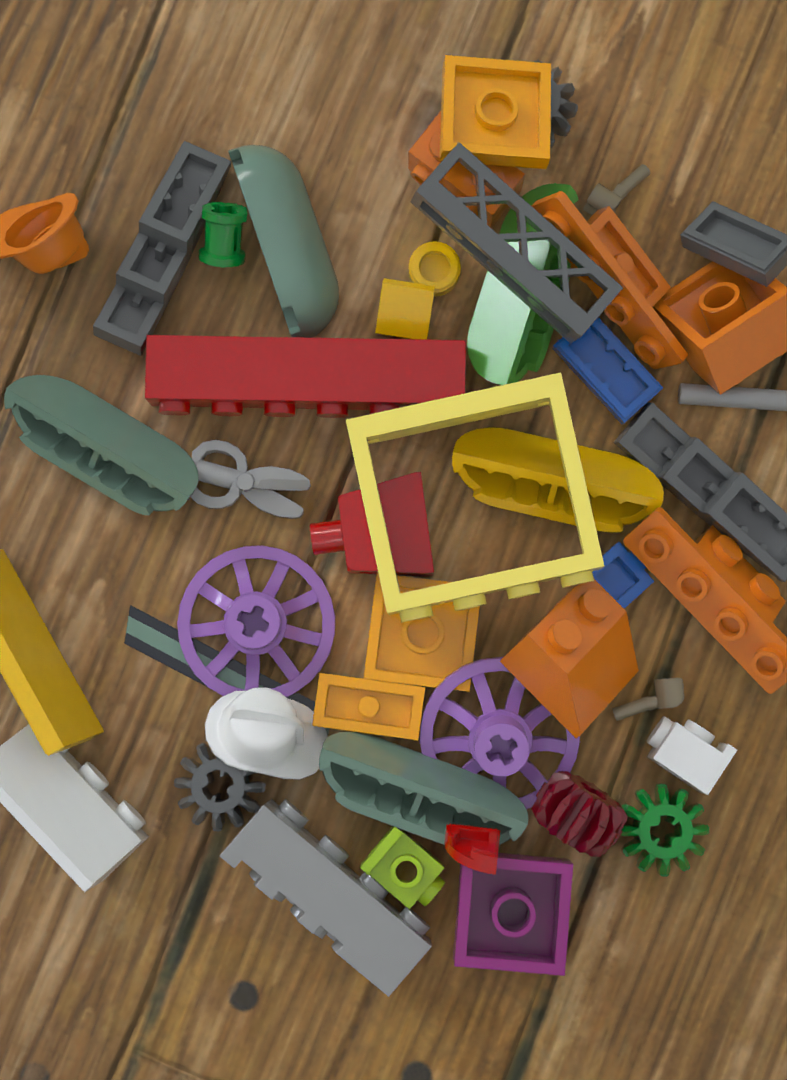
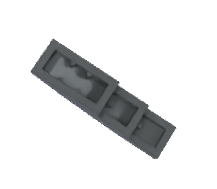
[93,141,231,356]
[613,402,787,582]

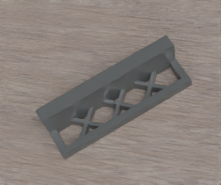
[410,142,623,344]

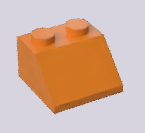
[653,261,787,395]
[500,579,639,738]

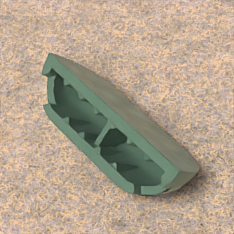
[228,145,339,338]
[4,375,199,515]
[319,732,529,845]

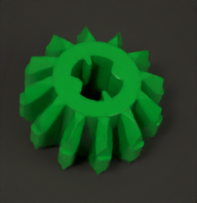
[621,783,709,877]

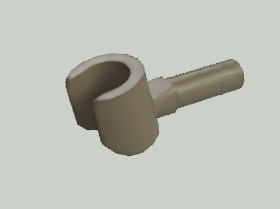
[583,164,650,215]
[612,678,685,721]

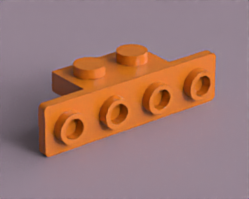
[532,191,688,369]
[623,507,787,694]

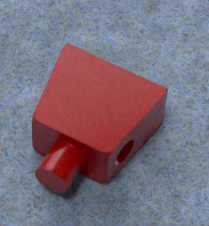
[310,472,434,577]

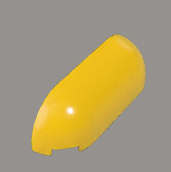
[452,428,664,532]

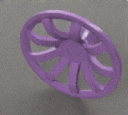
[177,546,335,697]
[420,657,580,809]

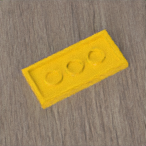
[0,549,104,756]

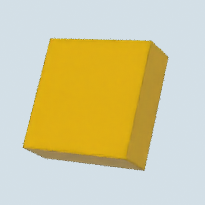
[375,278,435,340]

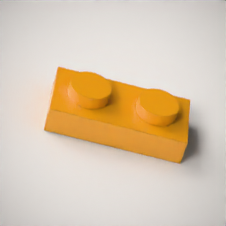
[312,673,425,740]

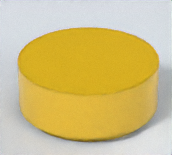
[409,241,461,297]

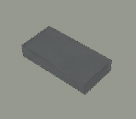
[680,201,787,287]

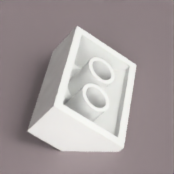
[0,724,149,892]

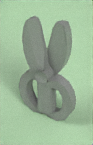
[191,440,311,519]

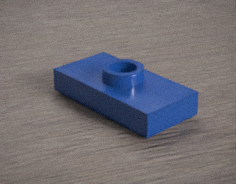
[552,317,663,425]

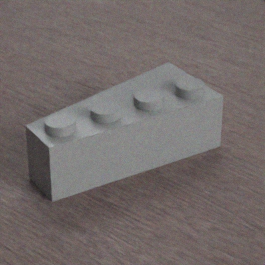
[219,799,432,997]

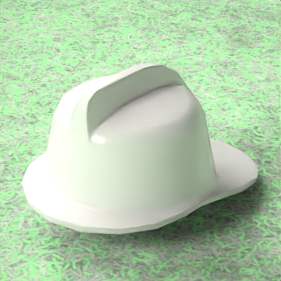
[205,687,328,780]

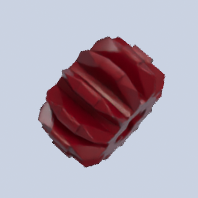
[531,771,628,857]

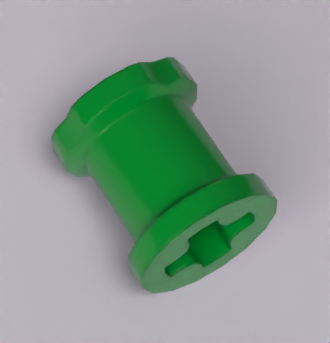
[198,202,248,267]

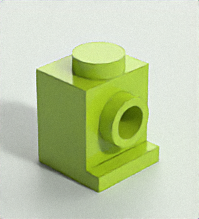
[360,826,445,910]

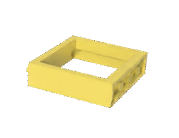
[346,372,604,623]

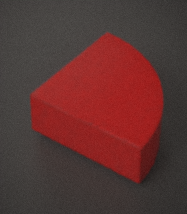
[444,824,500,875]

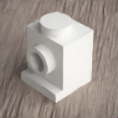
[647,716,737,795]

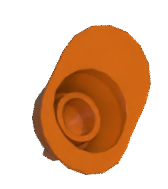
[0,193,89,274]

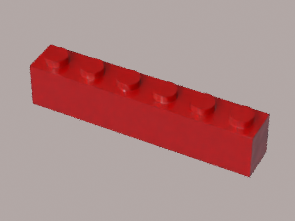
[145,335,466,418]

